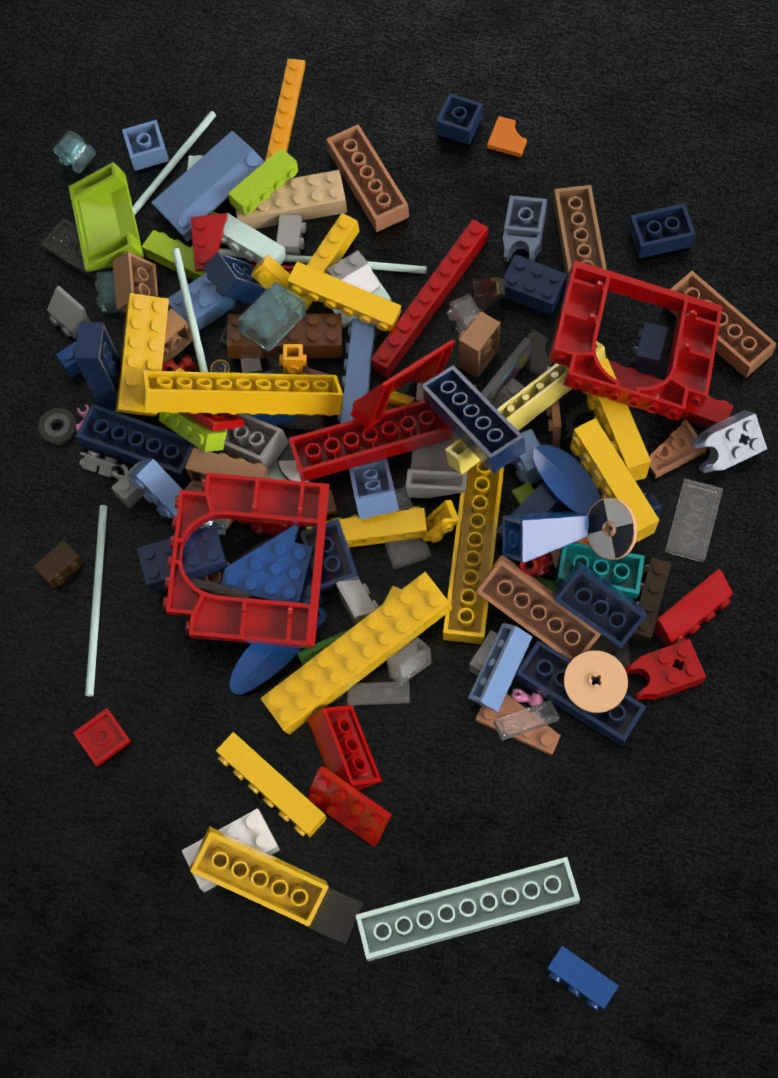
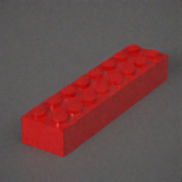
[289,400,452,482]

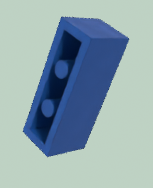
[547,946,618,1011]

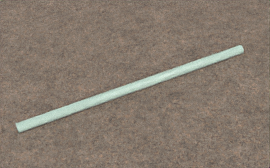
[133,111,216,215]
[172,248,208,372]
[85,505,107,696]

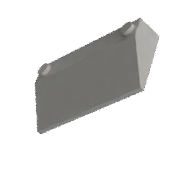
[406,383,476,498]

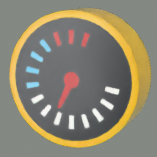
[211,360,230,373]

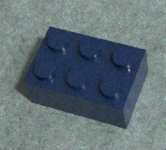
[628,203,696,258]
[203,252,268,305]
[500,254,567,315]
[300,519,360,592]

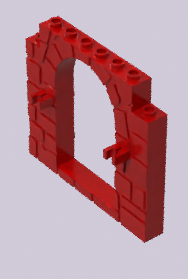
[548,260,723,420]
[163,472,330,649]

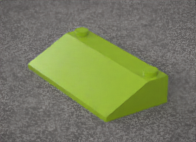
[69,162,144,272]

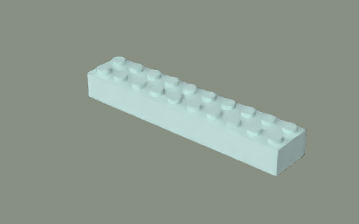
[356,857,580,961]

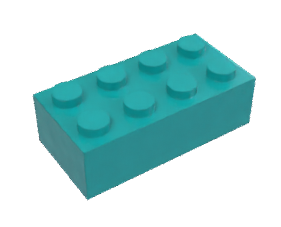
[554,542,645,601]

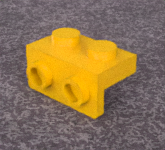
[422,500,460,543]

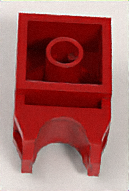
[624,639,706,701]

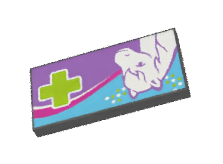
[481,337,532,404]

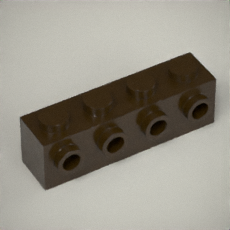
[629,558,671,645]

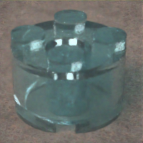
[53,131,96,174]

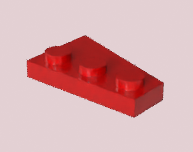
[191,213,228,272]

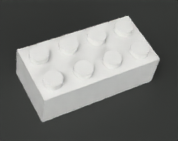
[181,809,280,892]

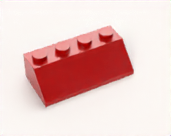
[653,569,733,647]
[308,705,382,791]

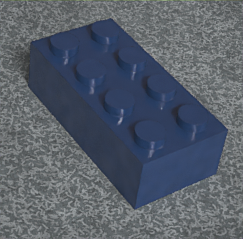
[137,525,228,592]
[553,561,647,648]

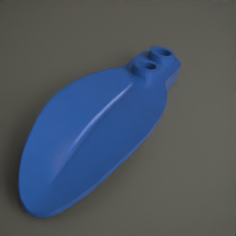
[532,445,613,531]
[230,607,326,695]

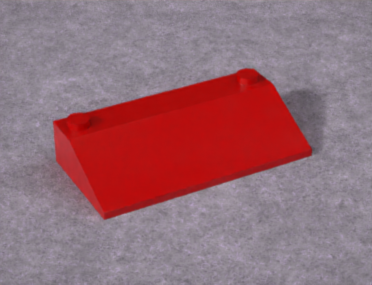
[350,339,456,429]

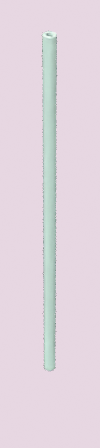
[191,246,427,274]

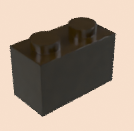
[33,540,83,589]

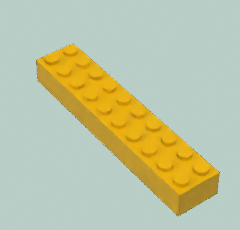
[142,371,343,416]
[443,460,504,644]
[261,572,453,735]

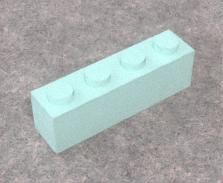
[221,213,286,265]

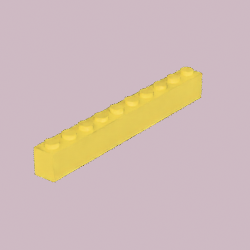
[445,341,606,475]

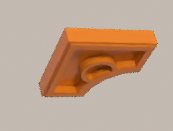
[487,116,527,157]

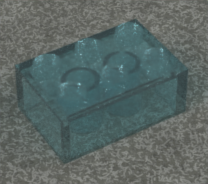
[238,282,305,352]

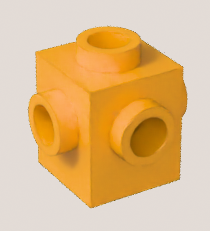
[279,344,306,374]

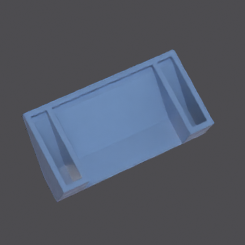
[151,131,264,242]

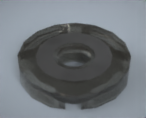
[39,408,77,445]

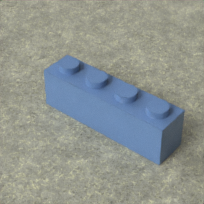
[468,623,532,712]

